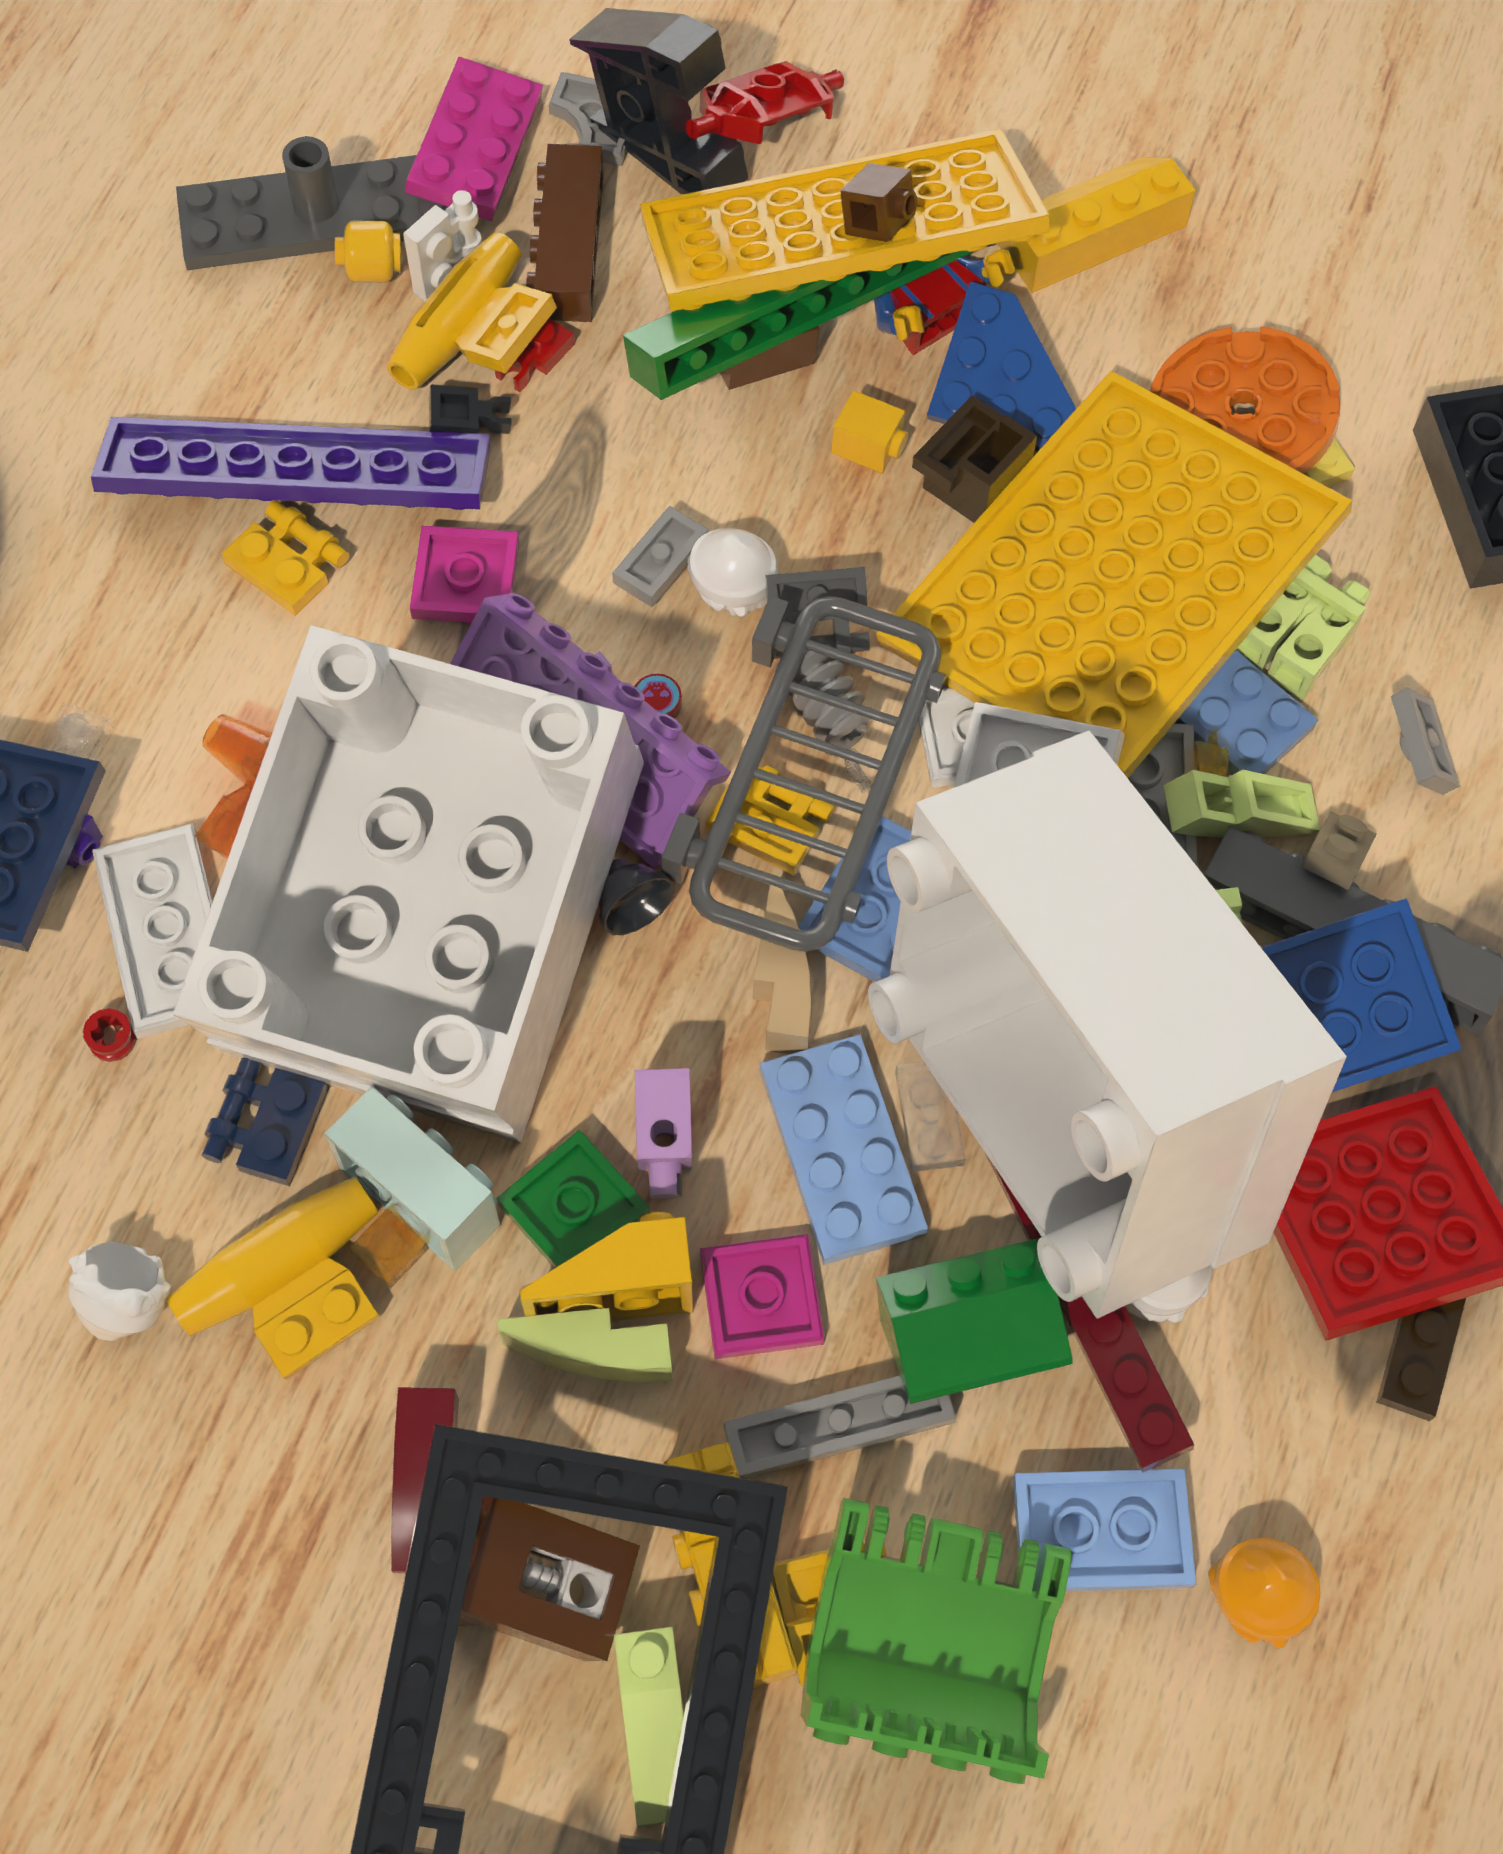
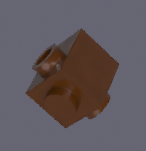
[840,163,917,242]

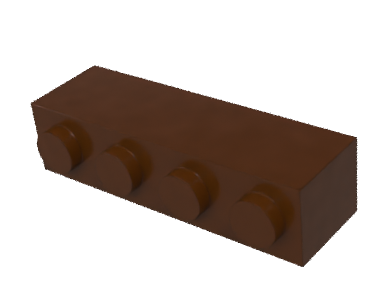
[526,144,604,322]

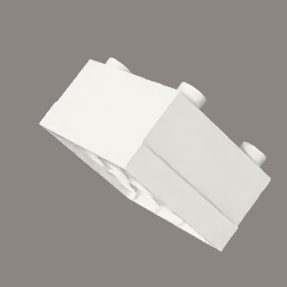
[173,625,644,1143]
[868,730,1347,1319]

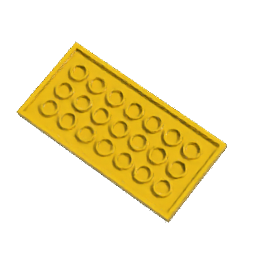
[640,129,1050,311]

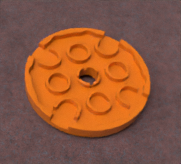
[1150,326,1340,474]

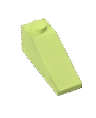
[614,1627,684,1827]

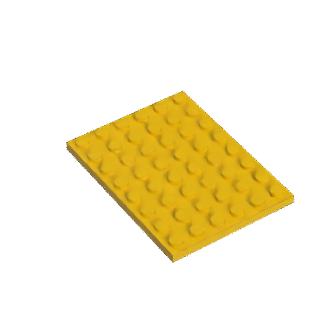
[876,371,1352,778]

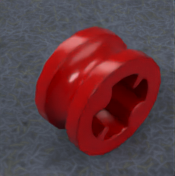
[83,1008,136,1062]

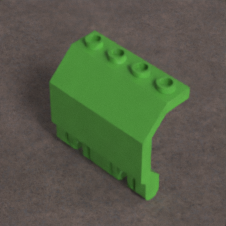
[801,1498,1072,1784]

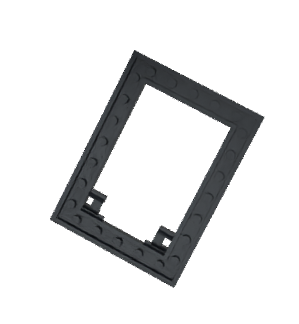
[350,1423,788,1854]

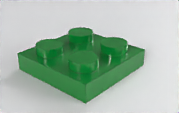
[496,1129,650,1269]

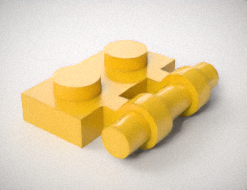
[221,500,349,616]
[705,765,836,876]

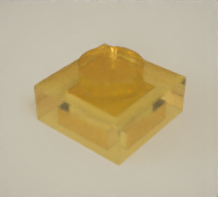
[349,1208,429,1288]

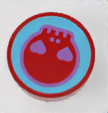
[634,674,682,719]

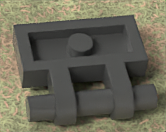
[765,567,870,659]

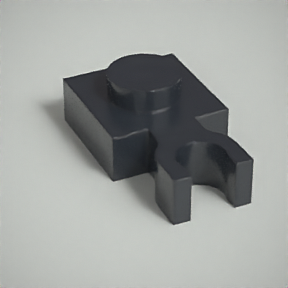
[429,384,512,434]

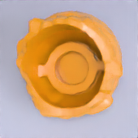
[1208,1537,1321,1649]

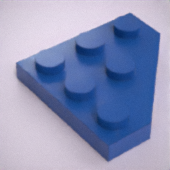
[927,282,1076,452]

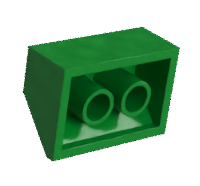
[876,1239,1073,1404]

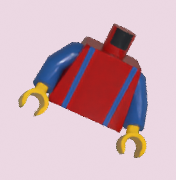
[874,249,1016,355]

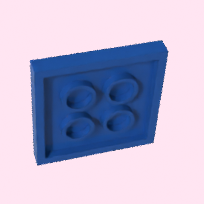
[1261,898,1462,1092]

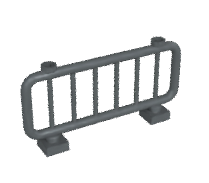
[661,596,947,952]

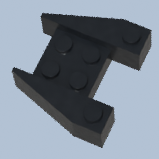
[569,8,748,195]

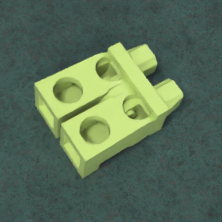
[1236,555,1370,702]

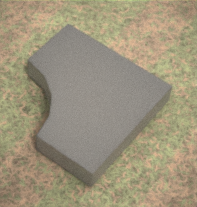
[548,72,627,166]

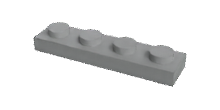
[724,1375,956,1479]

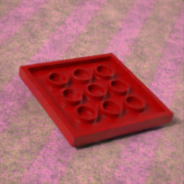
[1273,1086,1503,1341]

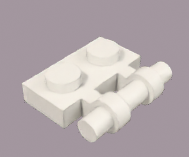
[403,190,482,301]

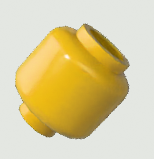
[335,221,401,283]

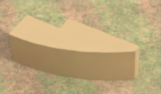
[753,885,811,1054]

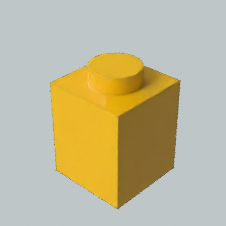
[831,390,908,474]

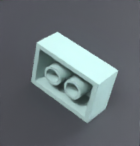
[325,1086,500,1272]

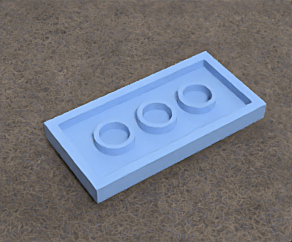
[759,1034,928,1265]

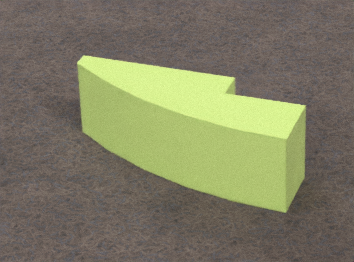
[1163,770,1320,838]
[497,1308,673,1383]

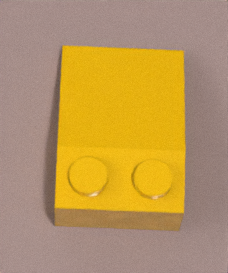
[520,1212,693,1321]

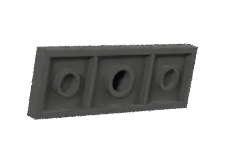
[176,136,448,270]

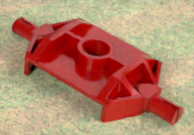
[686,61,844,144]

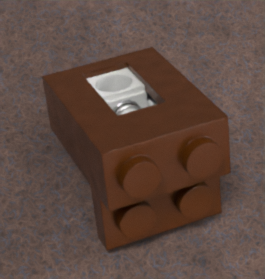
[458,1496,640,1661]

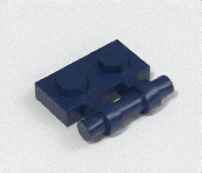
[201,1058,328,1187]

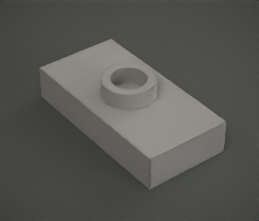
[612,506,709,607]
[1391,687,1460,795]

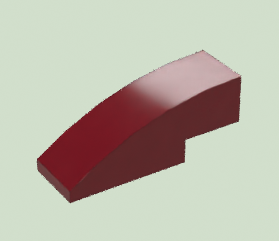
[391,1387,459,1573]

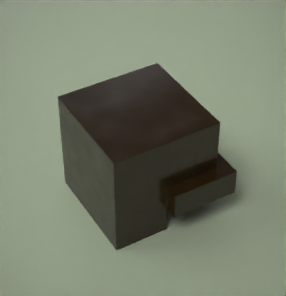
[912,395,1037,523]

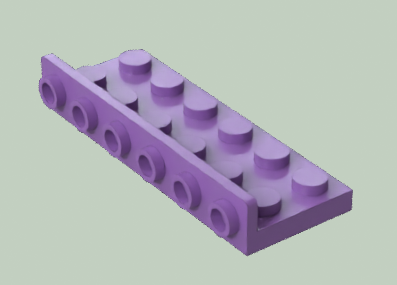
[450,593,731,869]

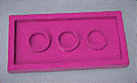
[405,56,543,222]

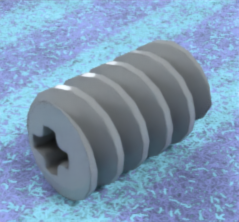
[774,645,873,756]

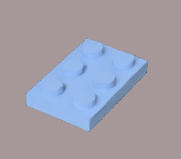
[1013,1469,1196,1592]

